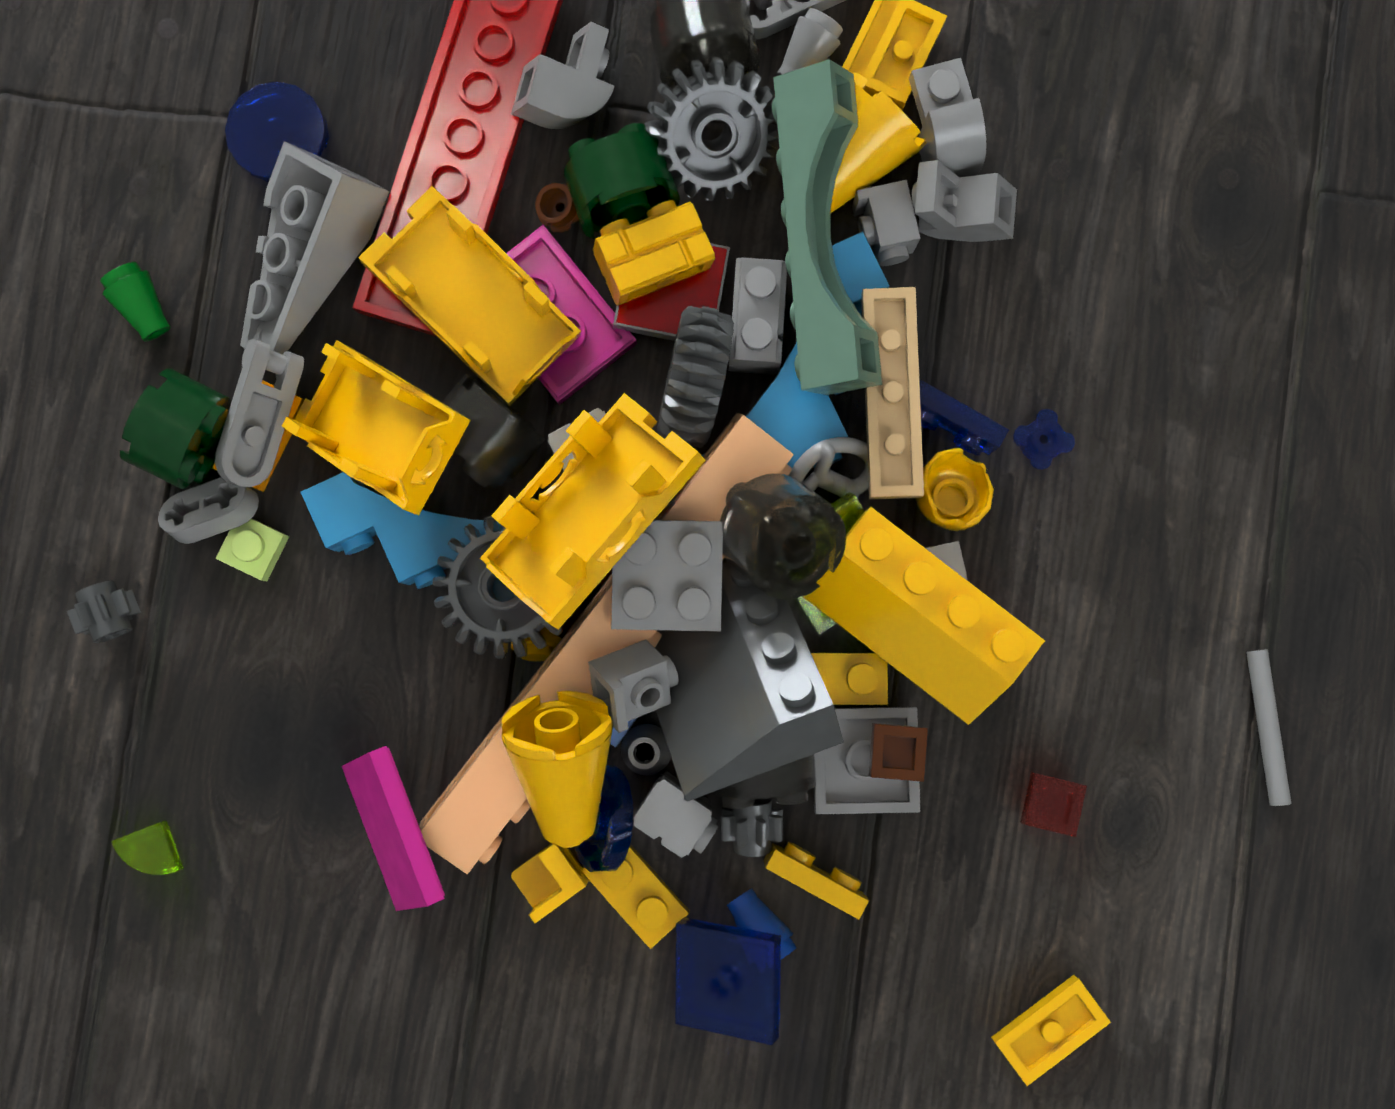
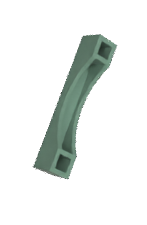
[772,59,882,395]

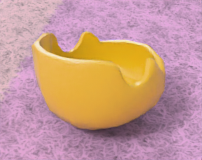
[916,448,994,531]

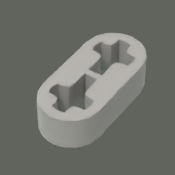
[158,477,259,544]

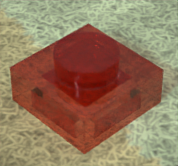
[1020,772,1087,837]

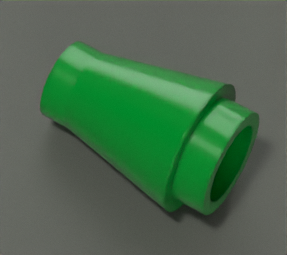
[100,262,171,342]

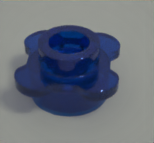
[1013,409,1075,470]

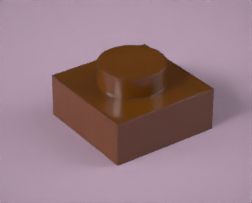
[868,723,928,782]

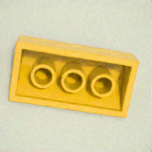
[800,507,1045,725]

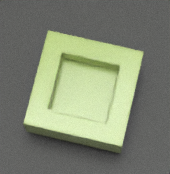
[215,518,290,581]

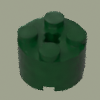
[564,123,680,239]
[120,368,231,489]

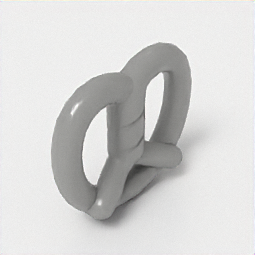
[785,437,869,527]

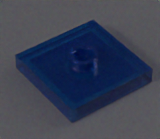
[675,917,781,1045]

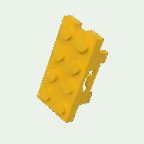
[358,186,581,406]
[282,340,471,516]
[480,393,706,630]

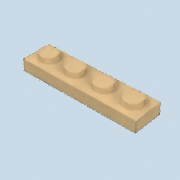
[861,287,924,499]

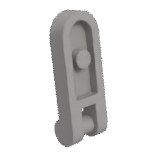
[215,338,304,487]

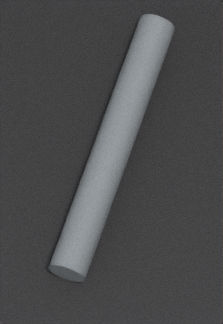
[1246,649,1292,806]

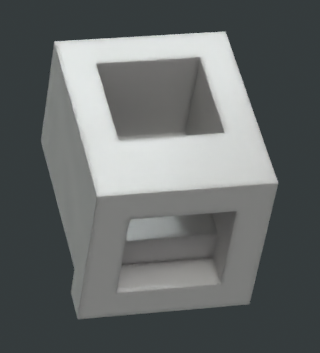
[852,180,921,266]
[588,640,679,733]

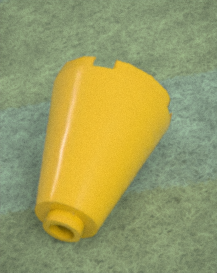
[831,72,927,213]
[501,691,613,848]

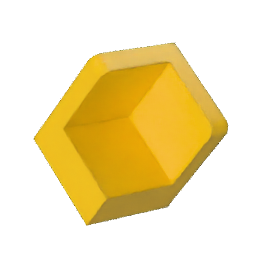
[511,843,589,924]

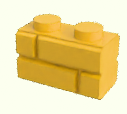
[593,200,715,306]

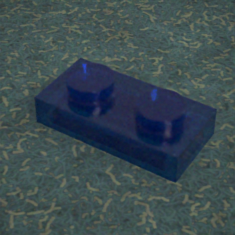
[919,379,1009,456]

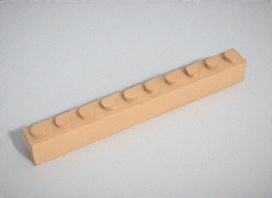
[419,413,794,874]

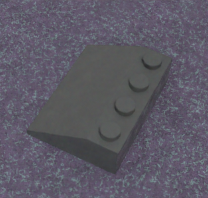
[655,548,844,801]

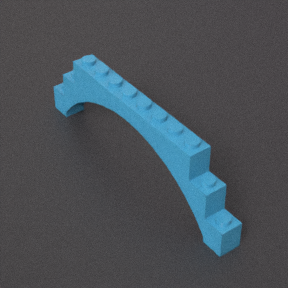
[301,231,889,602]

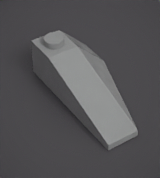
[240,141,389,354]

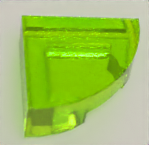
[111,820,184,875]

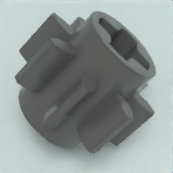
[67,581,141,643]
[721,793,783,857]

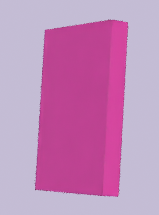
[506,225,637,405]
[341,746,445,911]

